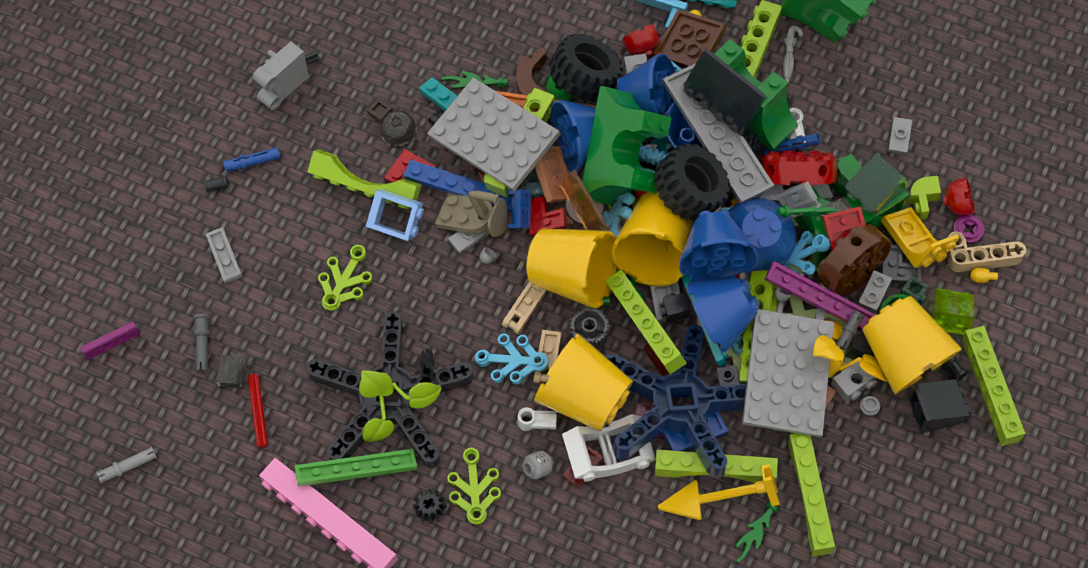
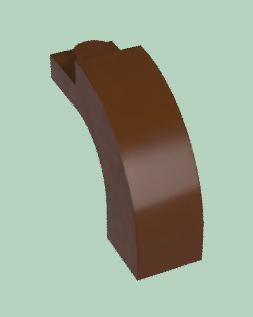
[516,47,548,96]

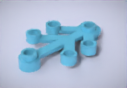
[598,192,635,238]
[783,231,830,275]
[475,333,549,384]

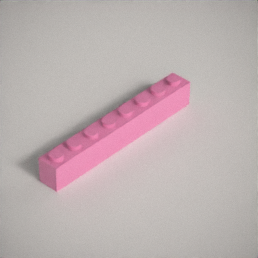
[259,458,398,568]

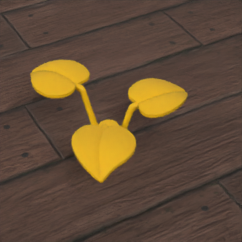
[813,319,888,382]

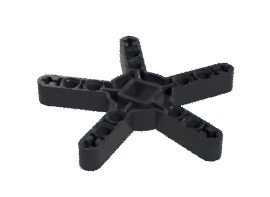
[306,311,473,468]

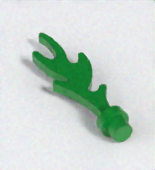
[441,71,509,89]
[777,205,841,217]
[735,502,780,562]

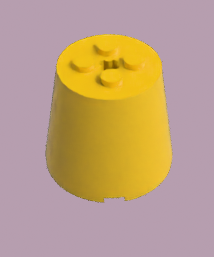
[611,192,693,286]
[527,229,618,308]
[862,296,961,394]
[534,334,633,432]

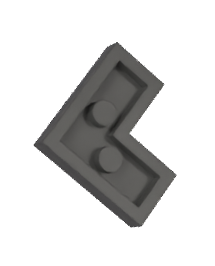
[882,245,922,285]

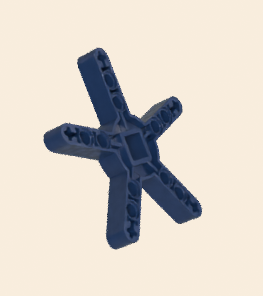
[605,324,746,479]

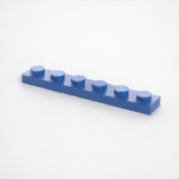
[404,159,512,213]

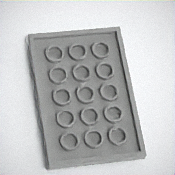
[427,78,560,191]
[742,309,834,438]

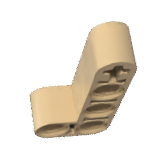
[946,232,1026,272]

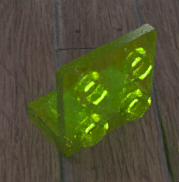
[932,289,974,335]

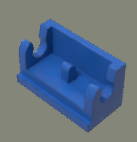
[507,189,531,229]

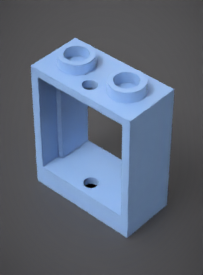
[366,189,424,241]

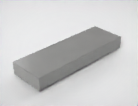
[205,227,243,284]

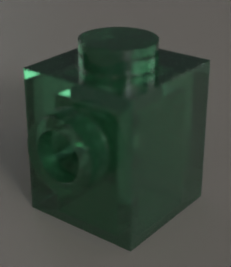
[900,275,929,306]

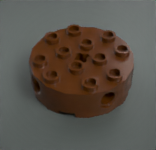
[818,224,891,297]

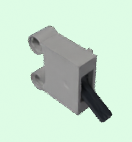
[253,41,320,110]

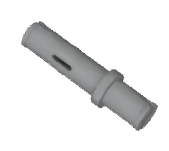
[96,447,157,484]

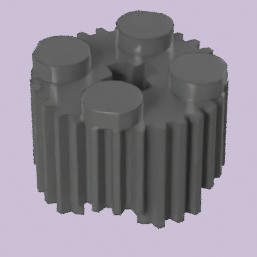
[570,307,609,350]

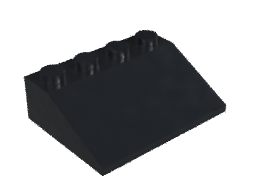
[683,48,766,137]

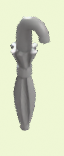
[783,26,803,84]

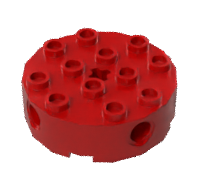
[761,150,838,185]

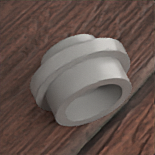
[860,396,880,416]

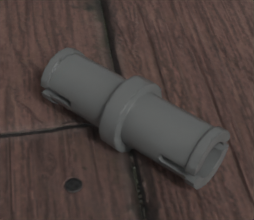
[836,310,864,351]

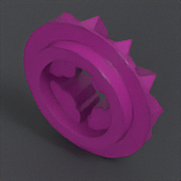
[953,215,984,244]

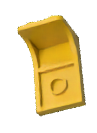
[881,207,959,269]

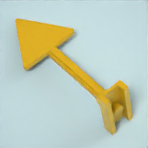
[658,464,780,520]

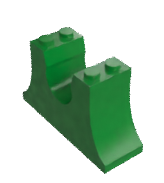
[780,0,876,43]
[715,39,798,152]
[579,86,672,205]
[794,154,909,268]

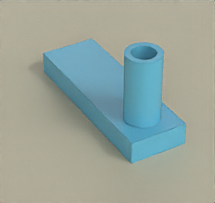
[635,0,688,30]

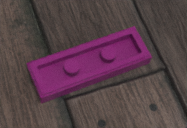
[80,321,140,360]

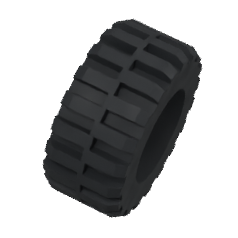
[549,34,623,102]
[654,144,730,221]

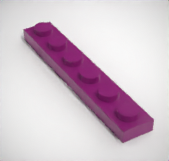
[764,261,876,331]

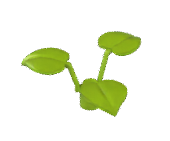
[359,370,441,442]

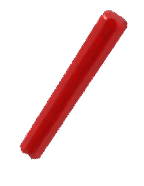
[248,374,268,448]

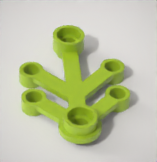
[318,245,373,311]
[447,448,501,525]

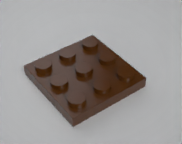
[653,9,727,68]

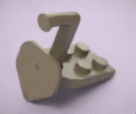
[435,190,508,237]

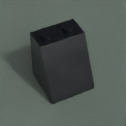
[908,380,971,434]

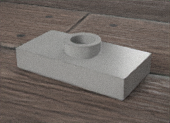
[888,117,912,155]
[448,228,490,255]

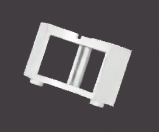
[562,414,656,481]

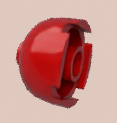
[622,24,659,58]
[943,177,975,216]

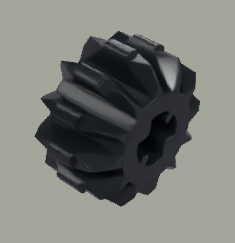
[413,489,447,524]

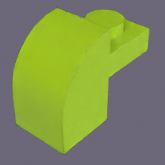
[908,176,941,220]

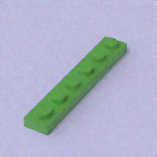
[295,449,417,487]

